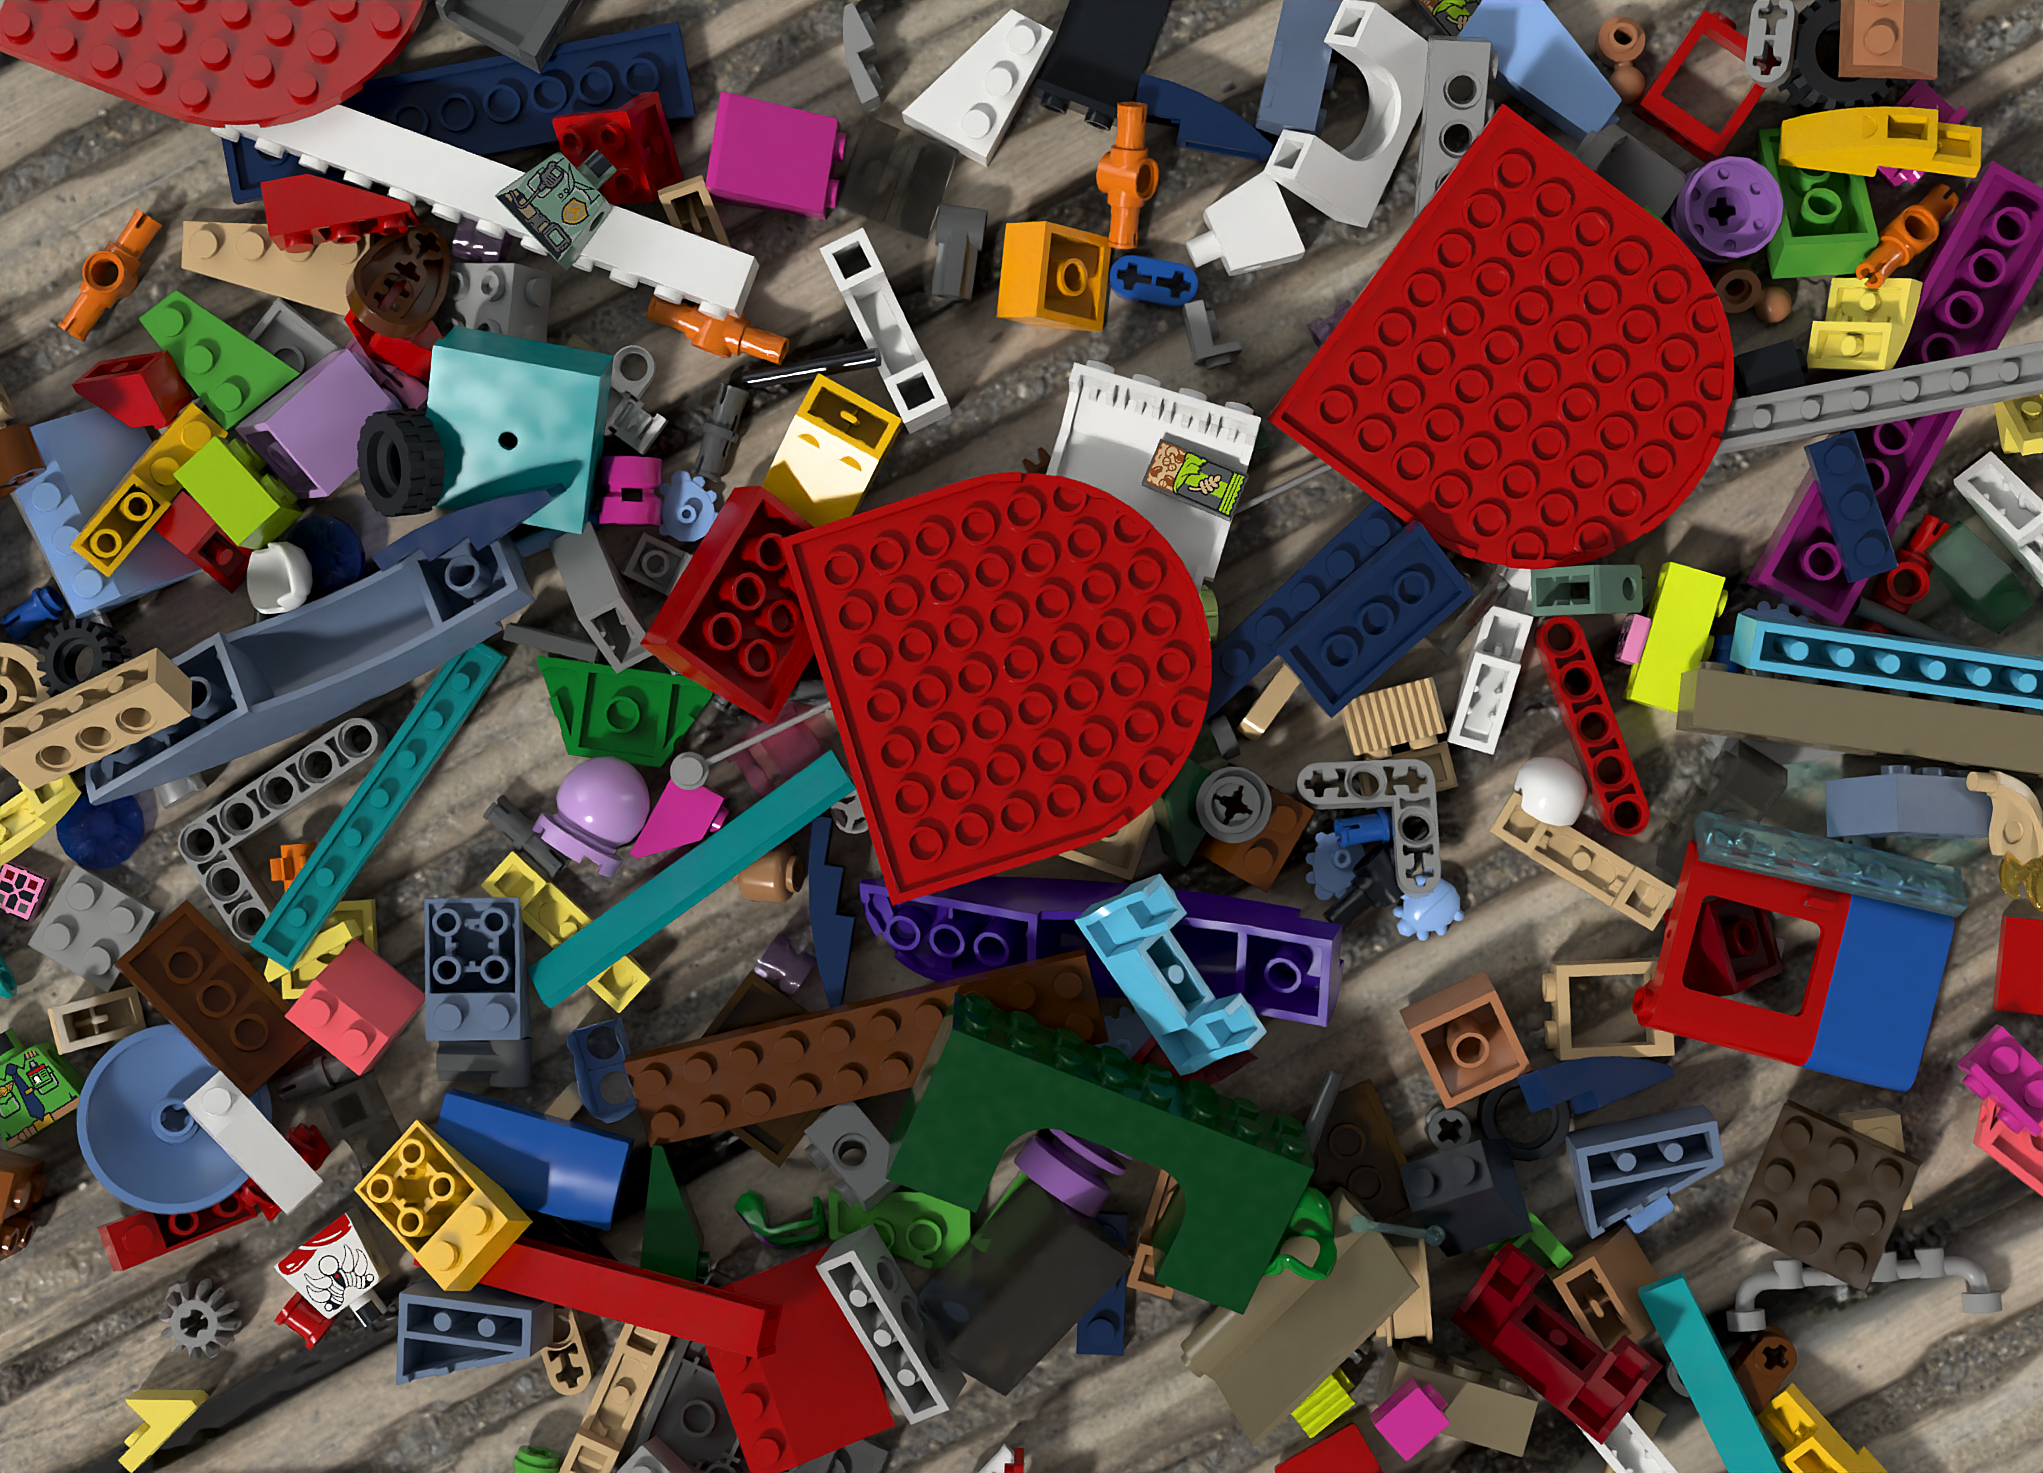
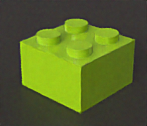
[173,435,304,550]

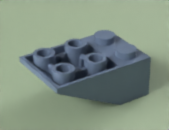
[424,897,530,1041]

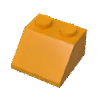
[996,221,1111,332]

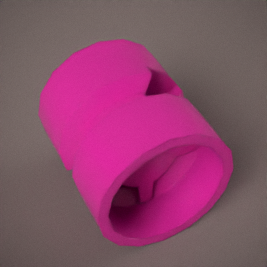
[599,456,662,527]

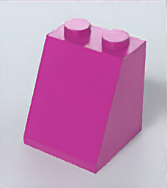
[705,91,847,220]

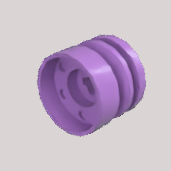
[1663,156,1783,266]
[1014,1129,1135,1218]

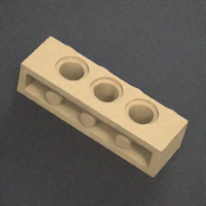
[0,648,192,791]

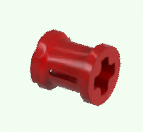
[274,1291,338,1351]

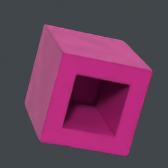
[1370,1377,1450,1462]

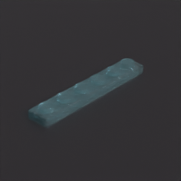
[1694,811,1968,917]

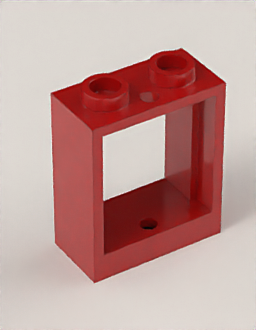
[1632,10,1781,164]

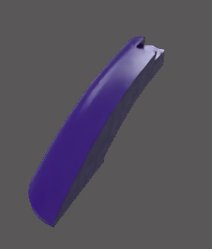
[859,876,1344,1027]

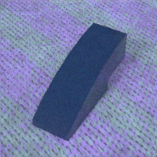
[1136,74,1273,163]
[1516,1056,1676,1115]

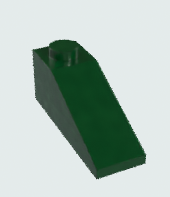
[640,1143,711,1283]

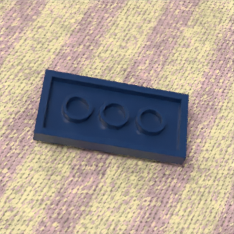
[1270,520,1475,718]

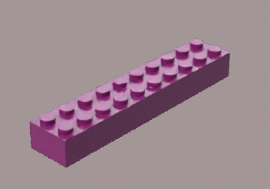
[1746,161,2043,627]

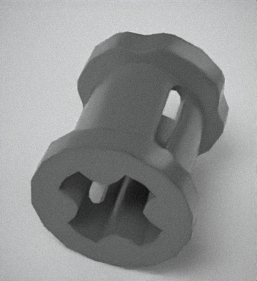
[1424,1105,1471,1151]

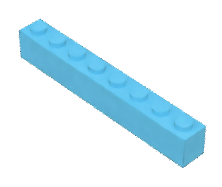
[1729,613,2043,710]

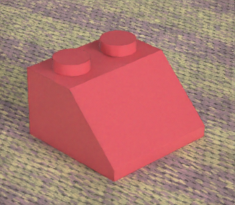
[285,938,425,1076]

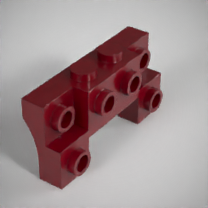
[1450,1241,1663,1445]

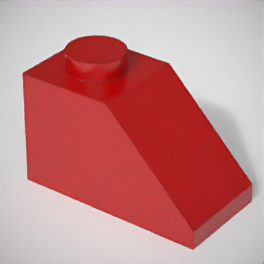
[72,350,193,429]
[152,491,254,594]

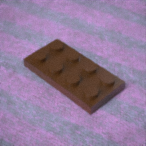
[115,900,314,1099]

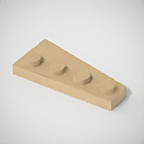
[181,221,374,317]

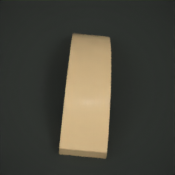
[1489,791,1676,931]
[559,1323,672,1473]

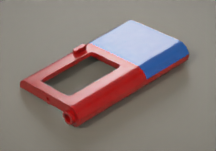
[1632,840,1954,1093]

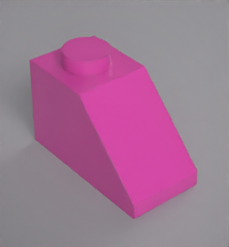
[629,778,731,859]

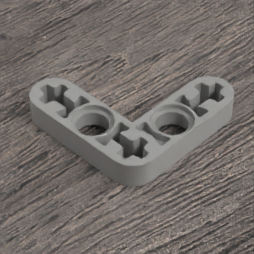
[1296,759,1441,898]

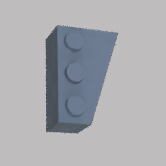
[1255,0,1342,142]
[1825,765,1993,839]
[1566,1104,1725,1239]
[396,1279,554,1385]

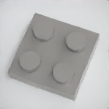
[27,863,160,993]

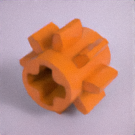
[270,842,317,892]

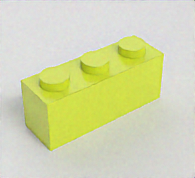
[1622,562,1728,715]

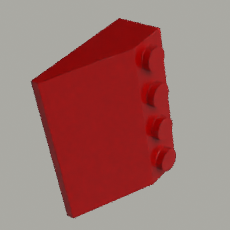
[640,485,815,724]
[705,1245,896,1473]

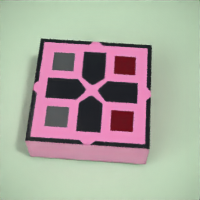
[1612,614,1652,665]
[0,861,52,922]

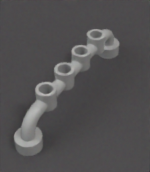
[1726,1247,2002,1332]

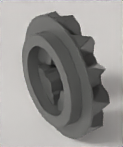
[1196,766,1273,843]

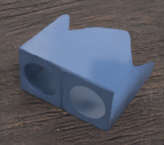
[567,1017,637,1123]

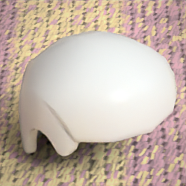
[246,542,313,614]
[1514,756,1588,826]

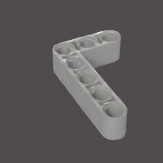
[178,718,388,943]

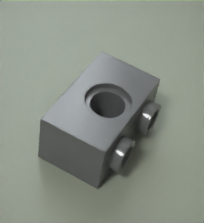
[804,1101,901,1214]

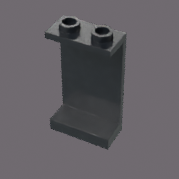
[1034,0,1170,131]

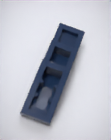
[371,483,567,572]
[808,815,857,1008]

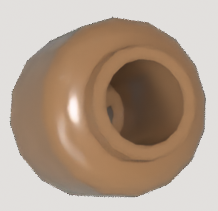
[732,842,805,903]

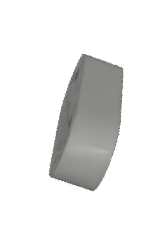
[1745,0,1798,88]

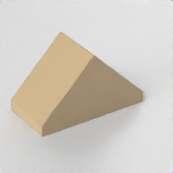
[657,175,731,248]
[47,986,147,1055]

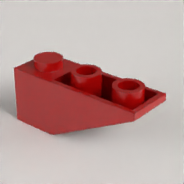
[260,174,420,253]
[97,1187,258,1271]

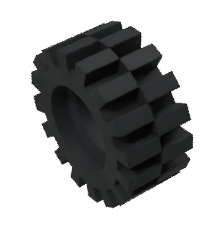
[37,619,132,697]

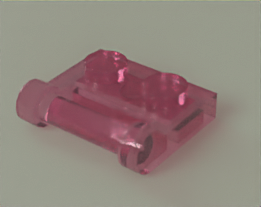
[723,703,826,800]

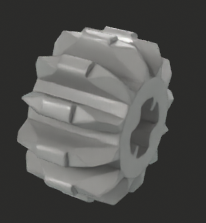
[158,1278,242,1360]

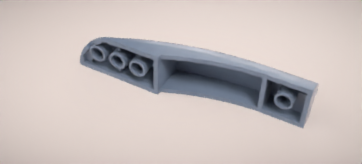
[85,533,535,806]

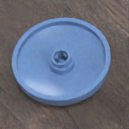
[76,1024,272,1215]

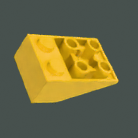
[762,373,905,528]
[354,1120,533,1291]

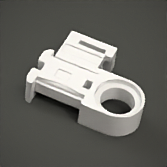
[604,345,668,455]

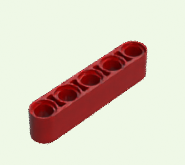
[1534,615,1650,836]

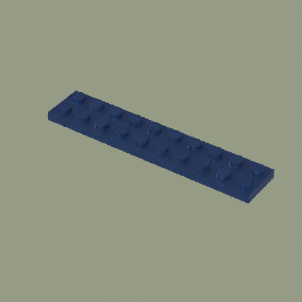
[221,22,697,205]

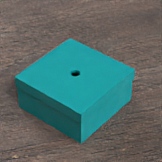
[426,326,614,535]

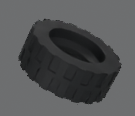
[357,408,445,518]

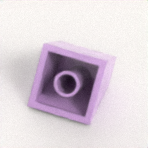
[235,348,402,500]

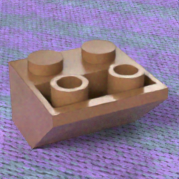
[1545,1223,1659,1354]

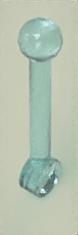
[1350,1215,1446,1246]

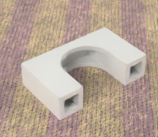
[1263,0,1428,228]
[820,228,952,434]

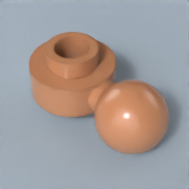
[1595,16,1646,104]
[1710,262,1792,323]

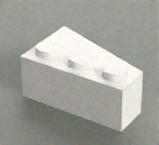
[902,9,1053,167]

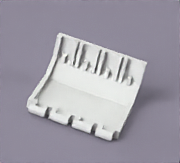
[1046,360,1261,594]

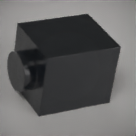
[1733,339,1808,399]

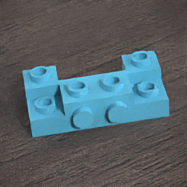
[1074,874,1267,1076]

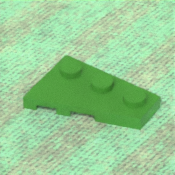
[139,290,303,432]
[828,1186,972,1282]

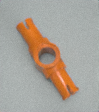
[1096,102,1159,249]
[1856,184,1958,289]
[58,208,163,342]
[647,295,789,365]

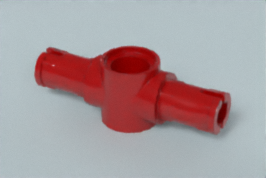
[1859,514,1952,634]

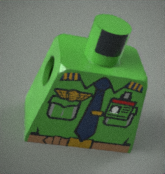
[0,1028,86,1150]

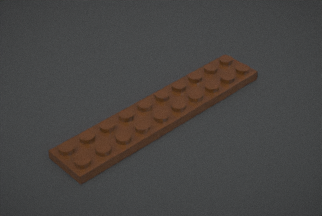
[624,948,1109,1148]

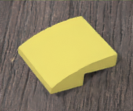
[1807,278,1923,372]

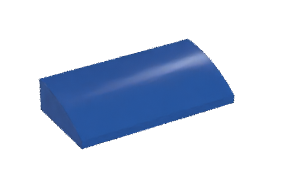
[436,1088,635,1231]

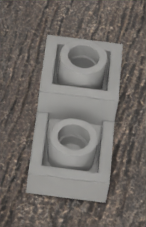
[843,2,884,113]
[620,530,693,596]

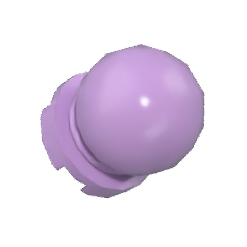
[532,756,651,878]

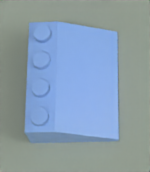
[15,407,203,620]

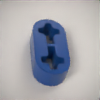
[1110,255,1198,308]

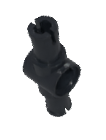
[1323,819,1444,934]

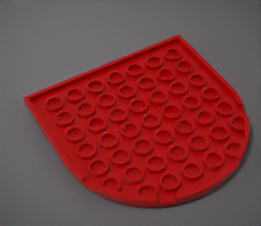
[0,0,429,128]
[1267,103,1734,569]
[780,472,1212,906]

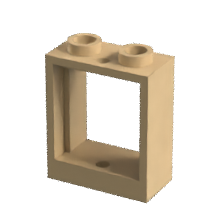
[1542,957,1675,1060]

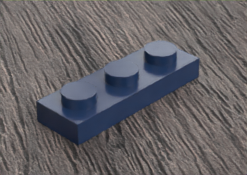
[1804,430,1899,583]
[1076,1211,1128,1356]

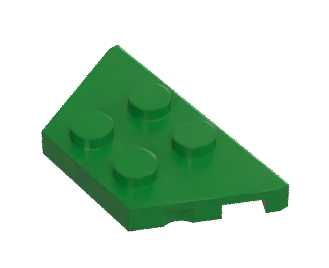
[537,656,714,768]

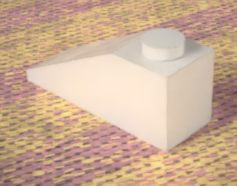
[183,1071,324,1216]

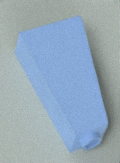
[1458,0,1622,144]

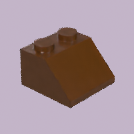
[1182,762,1314,893]

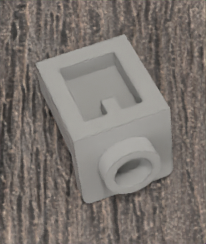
[1182,300,1243,370]

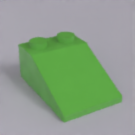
[1756,128,1879,279]

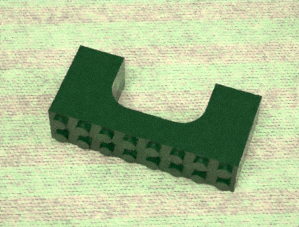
[886,992,1315,1315]

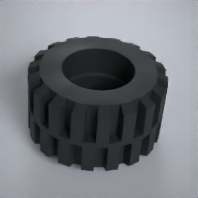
[1778,0,1898,115]

